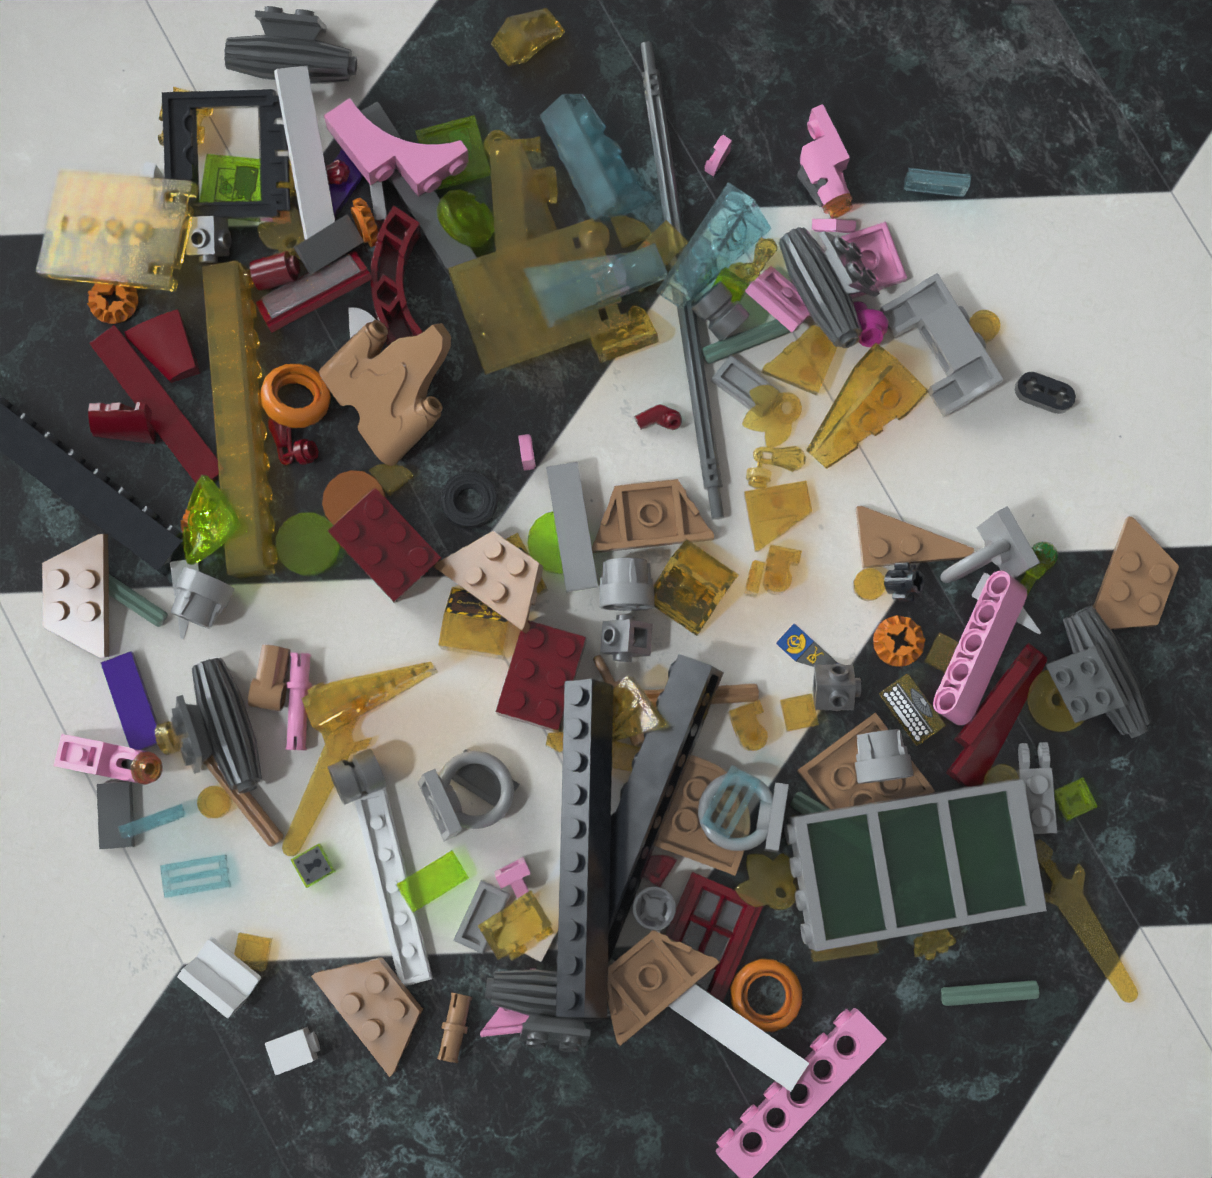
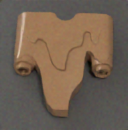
[319,320,451,466]

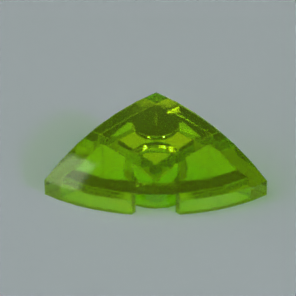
[183,475,241,565]

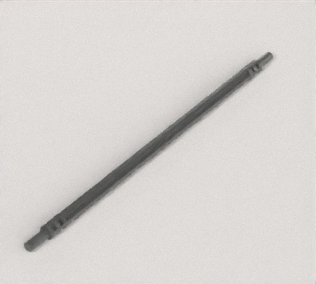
[640,41,724,520]

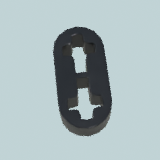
[1014,372,1076,414]

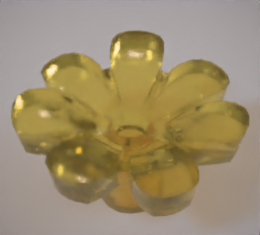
[913,928,956,961]

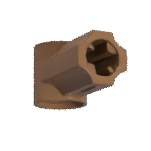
[248,645,291,711]

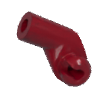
[634,404,682,430]

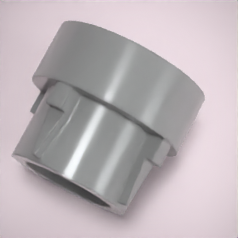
[600,558,654,611]
[171,567,235,629]
[855,729,914,784]

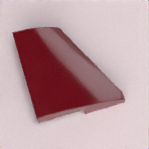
[125,309,201,383]
[88,402,157,444]

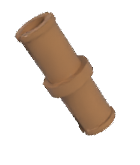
[437,993,472,1063]

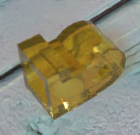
[762,544,802,595]
[727,700,768,751]

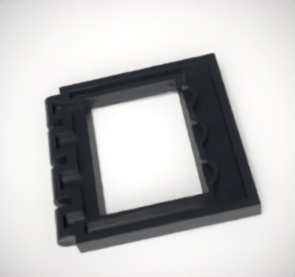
[162,89,291,220]

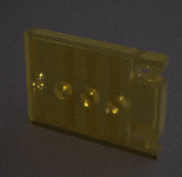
[35,170,199,292]
[448,218,630,375]

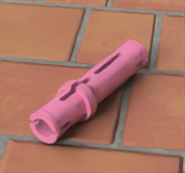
[286,653,312,751]

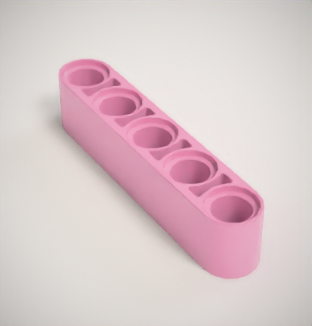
[933,571,1027,725]

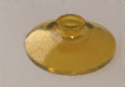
[1028,669,1085,732]

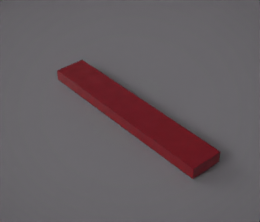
[89,325,227,490]

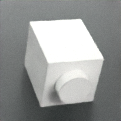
[265,1027,320,1075]

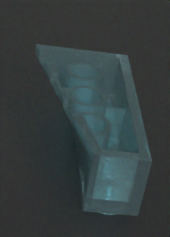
[540,94,655,222]
[656,182,772,309]
[523,243,668,328]

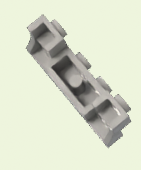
[880,273,1003,417]

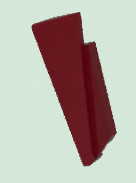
[946,643,1047,788]

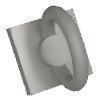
[940,506,1040,584]
[418,751,514,841]
[698,772,789,852]

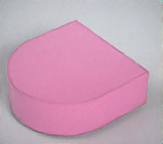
[518,434,536,471]

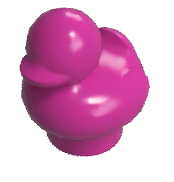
[853,301,889,347]

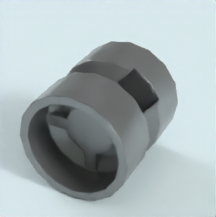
[691,281,750,341]
[328,748,387,805]
[632,887,676,930]

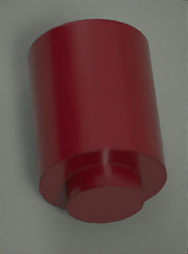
[250,251,301,291]

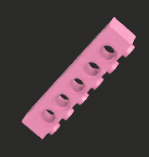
[716,1008,887,1178]

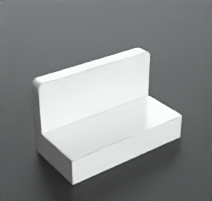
[177,937,261,1018]

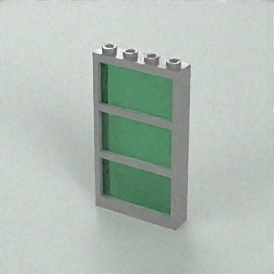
[784,779,1047,951]

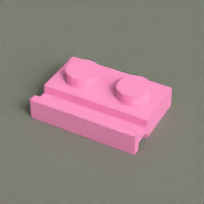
[745,266,810,332]

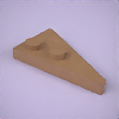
[856,506,974,568]

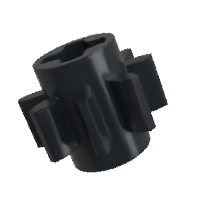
[884,562,924,602]

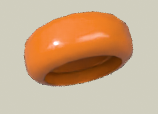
[260,364,331,428]
[730,959,802,1032]

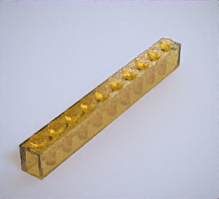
[202,260,278,579]

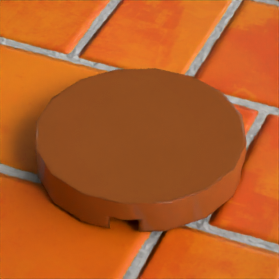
[322,470,385,525]

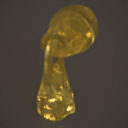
[725,237,778,288]
[746,446,806,488]

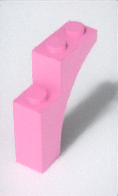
[324,98,468,197]

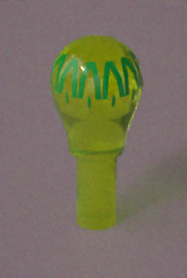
[1020,541,1058,596]

